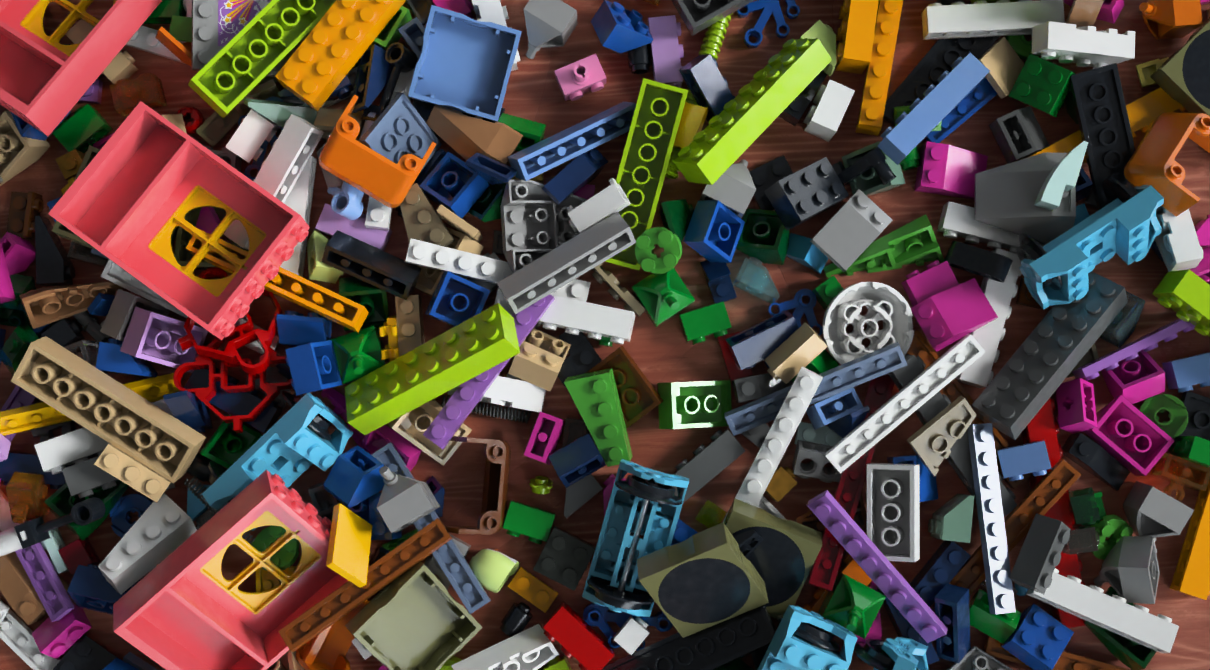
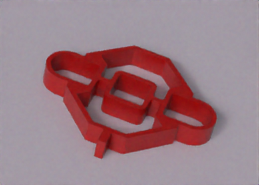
[177,268,283,374]
[173,337,293,433]

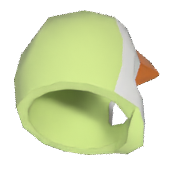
[469,548,520,593]

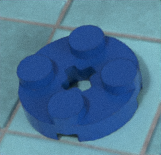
[110,494,153,538]

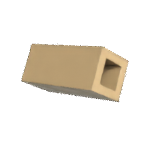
[765,322,828,384]

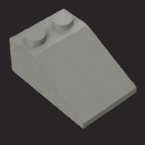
[810,189,892,272]

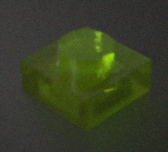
[695,499,727,528]

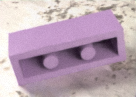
[648,15,684,87]
[315,203,392,251]

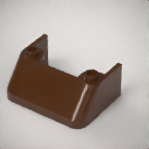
[444,436,511,535]

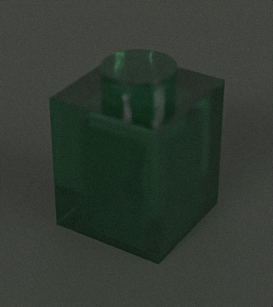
[1068,487,1101,526]

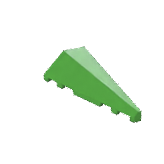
[824,214,944,279]

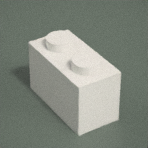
[225,109,277,163]

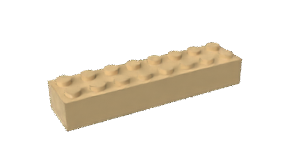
[11,336,206,484]

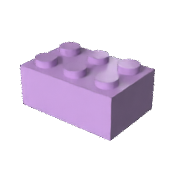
[120,307,208,373]

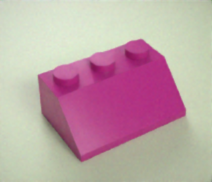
[1083,395,1175,476]

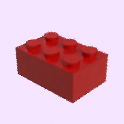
[543,601,614,670]

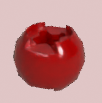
[176,106,204,135]

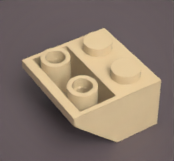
[508,328,571,392]

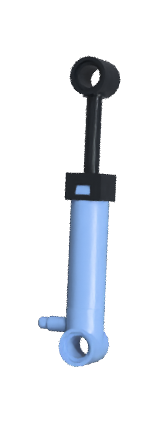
[327,42,417,220]

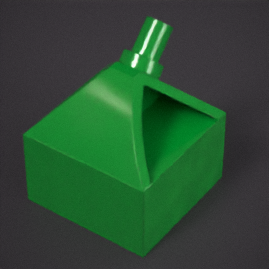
[631,268,695,327]
[330,326,389,385]
[818,572,886,639]

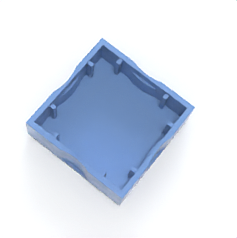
[408,5,522,122]

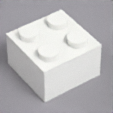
[803,80,855,142]

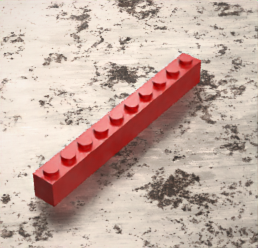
[1021,398,1086,628]

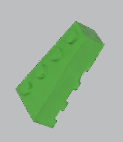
[564,368,633,467]

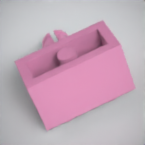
[554,53,607,101]

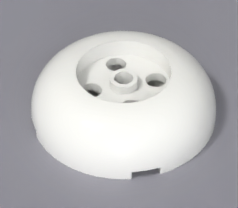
[822,282,914,365]

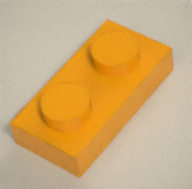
[507,567,559,613]

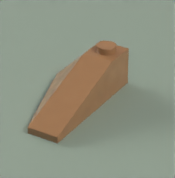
[426,105,523,165]
[19,281,123,329]
[0,552,70,625]

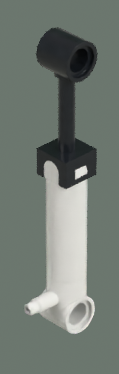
[0,497,106,557]

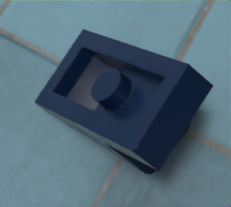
[700,260,737,304]

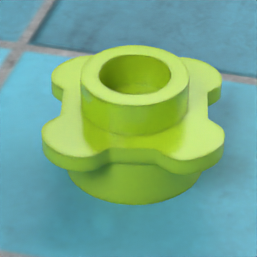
[530,476,553,494]

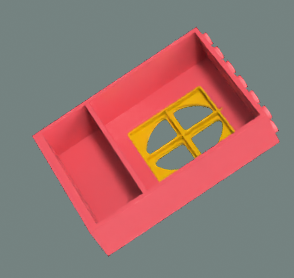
[0,0,162,136]
[48,101,310,340]
[113,470,370,670]

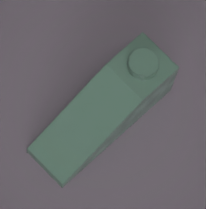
[243,98,317,128]

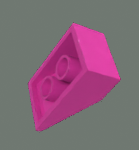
[914,141,988,200]
[911,278,998,352]

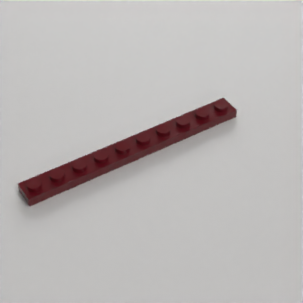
[808,373,895,592]

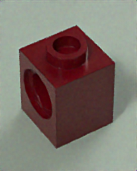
[58,537,100,575]

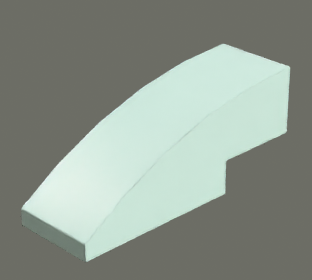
[1034,141,1088,211]

